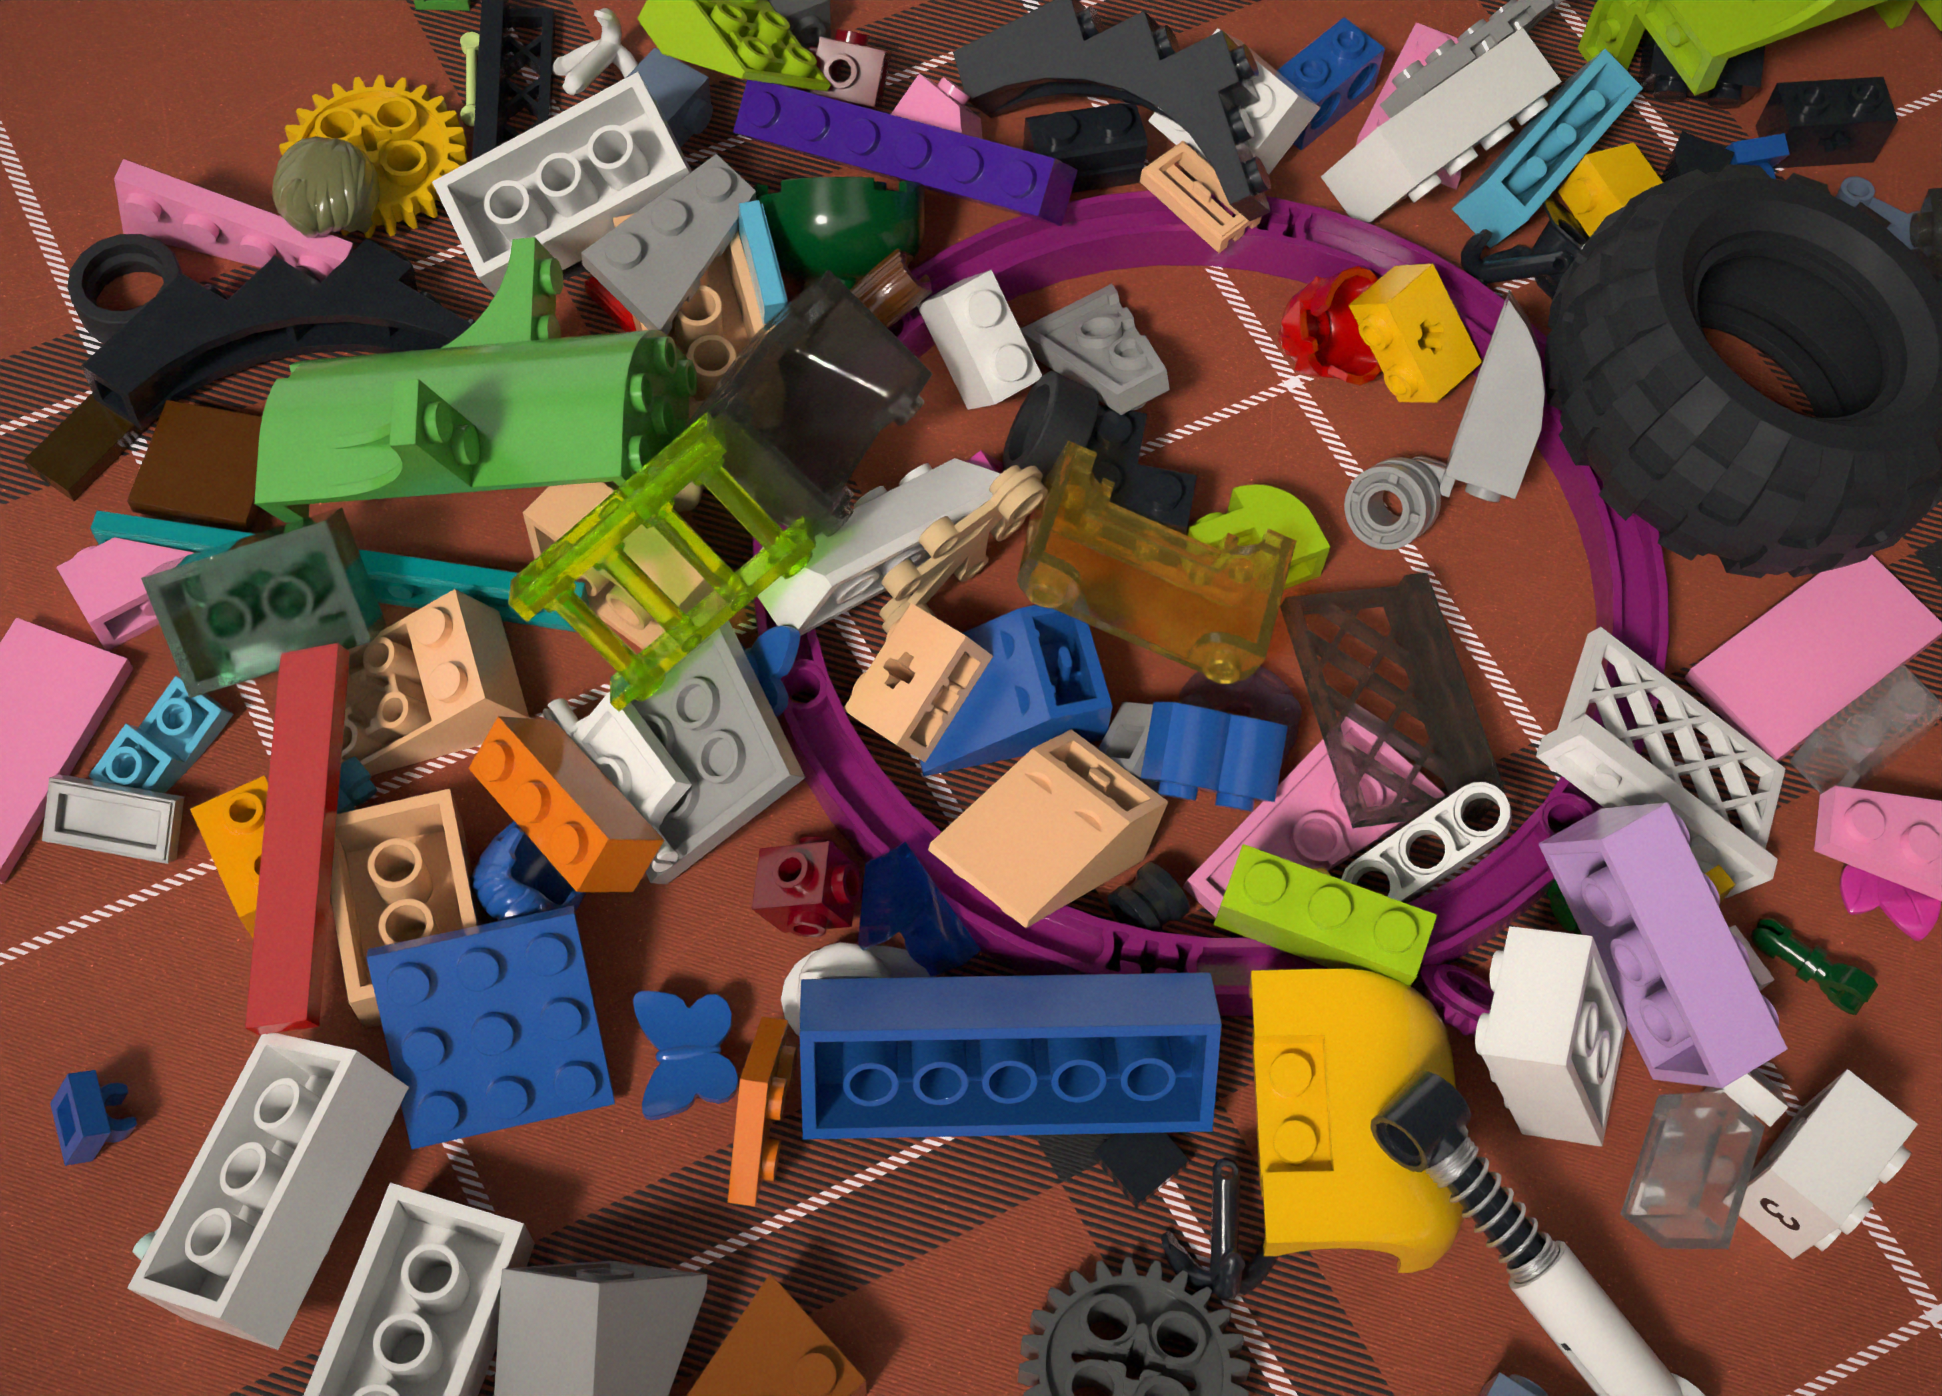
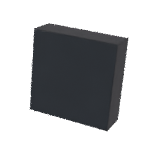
[1092,1132,1190,1209]

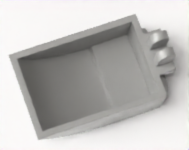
[1412,290,1545,503]

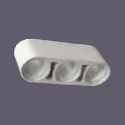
[1341,782,1512,903]

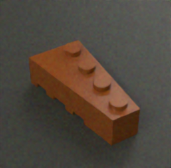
[687,1273,867,1396]

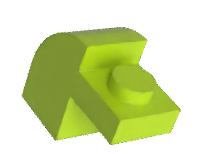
[1182,484,1330,596]

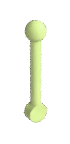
[460,32,479,127]

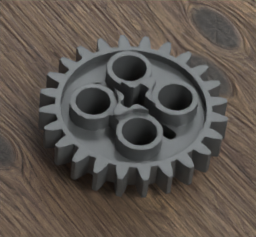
[1017,1257,1250,1396]

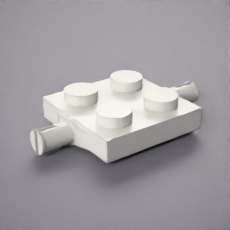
[543,692,692,872]

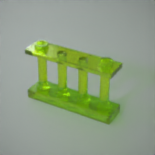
[508,412,816,712]

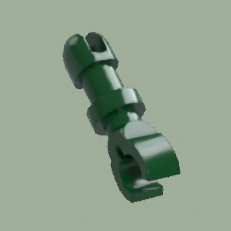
[1751,918,1878,1015]

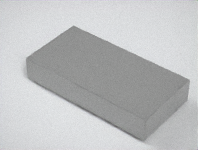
[42,774,184,864]

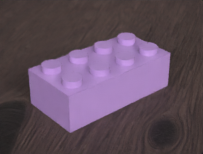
[1538,802,1788,1088]

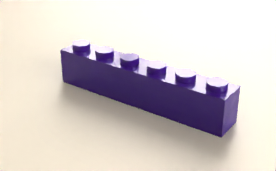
[733,80,1078,226]

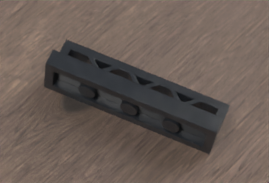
[472,0,556,160]

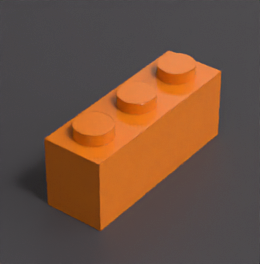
[468,716,665,892]

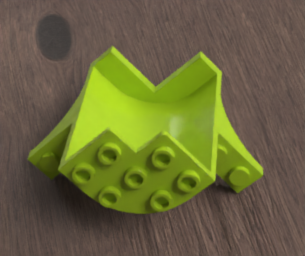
[1577,0,1942,96]

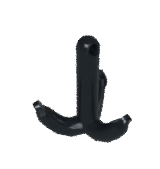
[1461,229,1574,287]
[1161,1157,1277,1301]

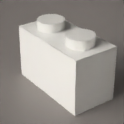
[917,270,1042,410]

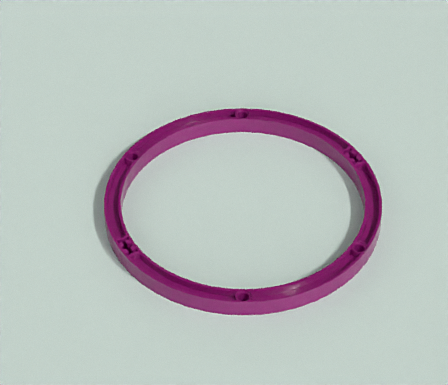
[753,190,1669,1016]

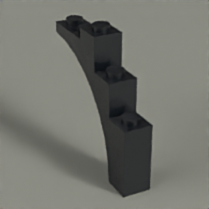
[953,0,1271,221]
[81,238,476,430]

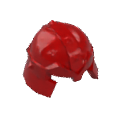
[1277,266,1382,386]

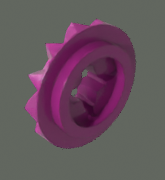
[1414,964,1494,1036]

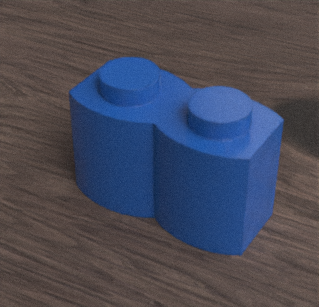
[1141,702,1288,812]

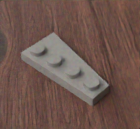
[1380,0,1563,118]

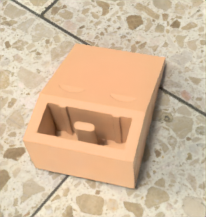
[341,589,529,776]
[928,729,1168,928]

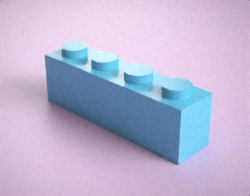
[1452,48,1643,249]

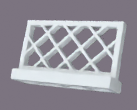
[1536,627,1786,898]

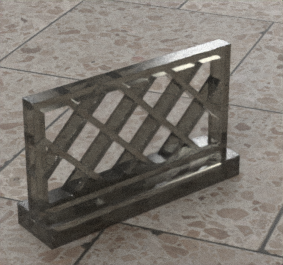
[1280,573,1506,829]

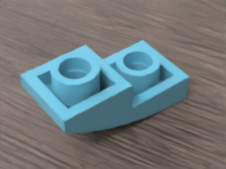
[89,676,233,793]

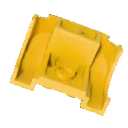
[1249,969,1464,1273]

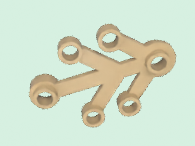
[879,465,1048,634]

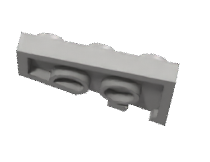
[581,154,756,335]
[1020,284,1170,415]

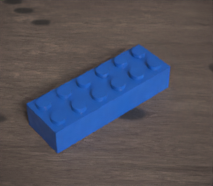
[800,973,1222,1139]

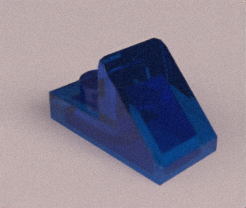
[858,841,981,977]

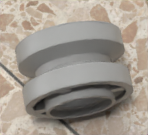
[1344,457,1441,550]

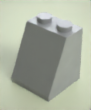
[494,1261,707,1396]

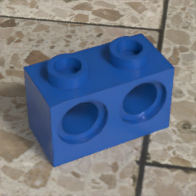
[1277,17,1385,151]

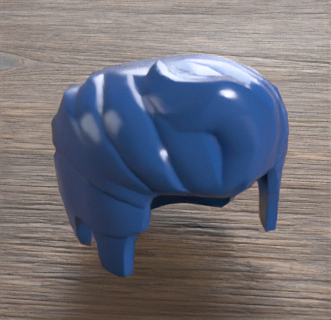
[470,821,586,921]

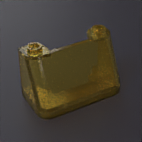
[1017,440,1297,684]

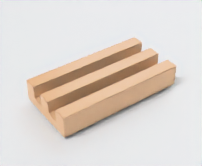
[1140,141,1261,253]

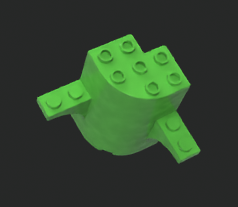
[254,237,697,523]

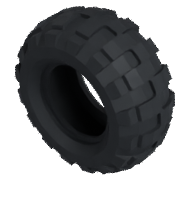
[1544,164,1942,578]

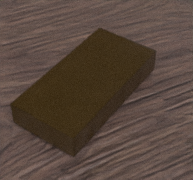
[23,393,158,501]

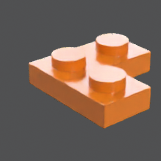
[727,1017,797,1207]

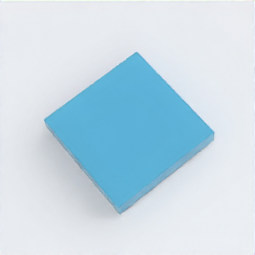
[739,200,788,364]

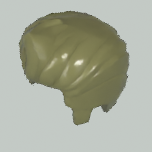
[272,136,380,238]

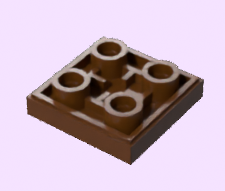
[127,400,262,533]

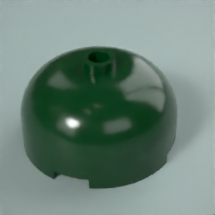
[753,177,926,295]

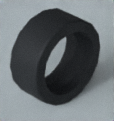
[67,234,183,344]
[1002,371,1099,493]

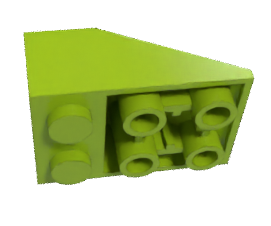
[637,0,831,91]

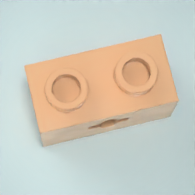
[844,603,993,762]

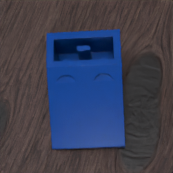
[919,596,1113,777]

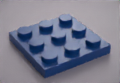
[366,906,615,1149]

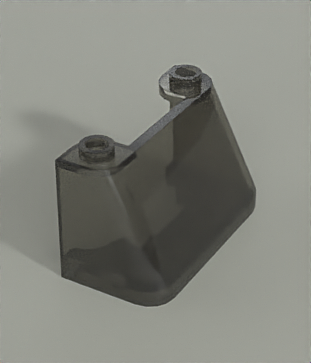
[663,270,933,538]

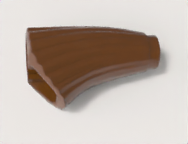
[808,249,933,364]

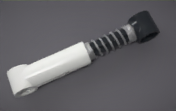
[1370,1071,1705,1396]

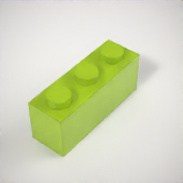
[1214,844,1437,986]

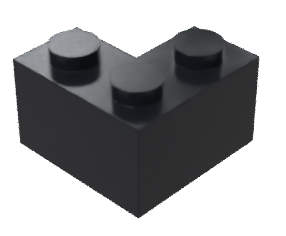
[1062,405,1197,563]

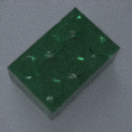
[141,507,387,698]

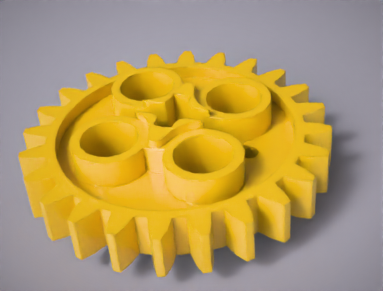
[279,75,468,238]

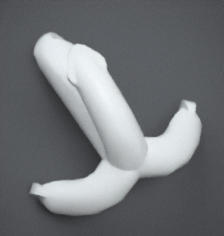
[552,8,638,96]

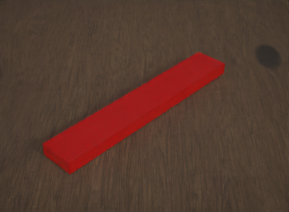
[245,643,350,1035]

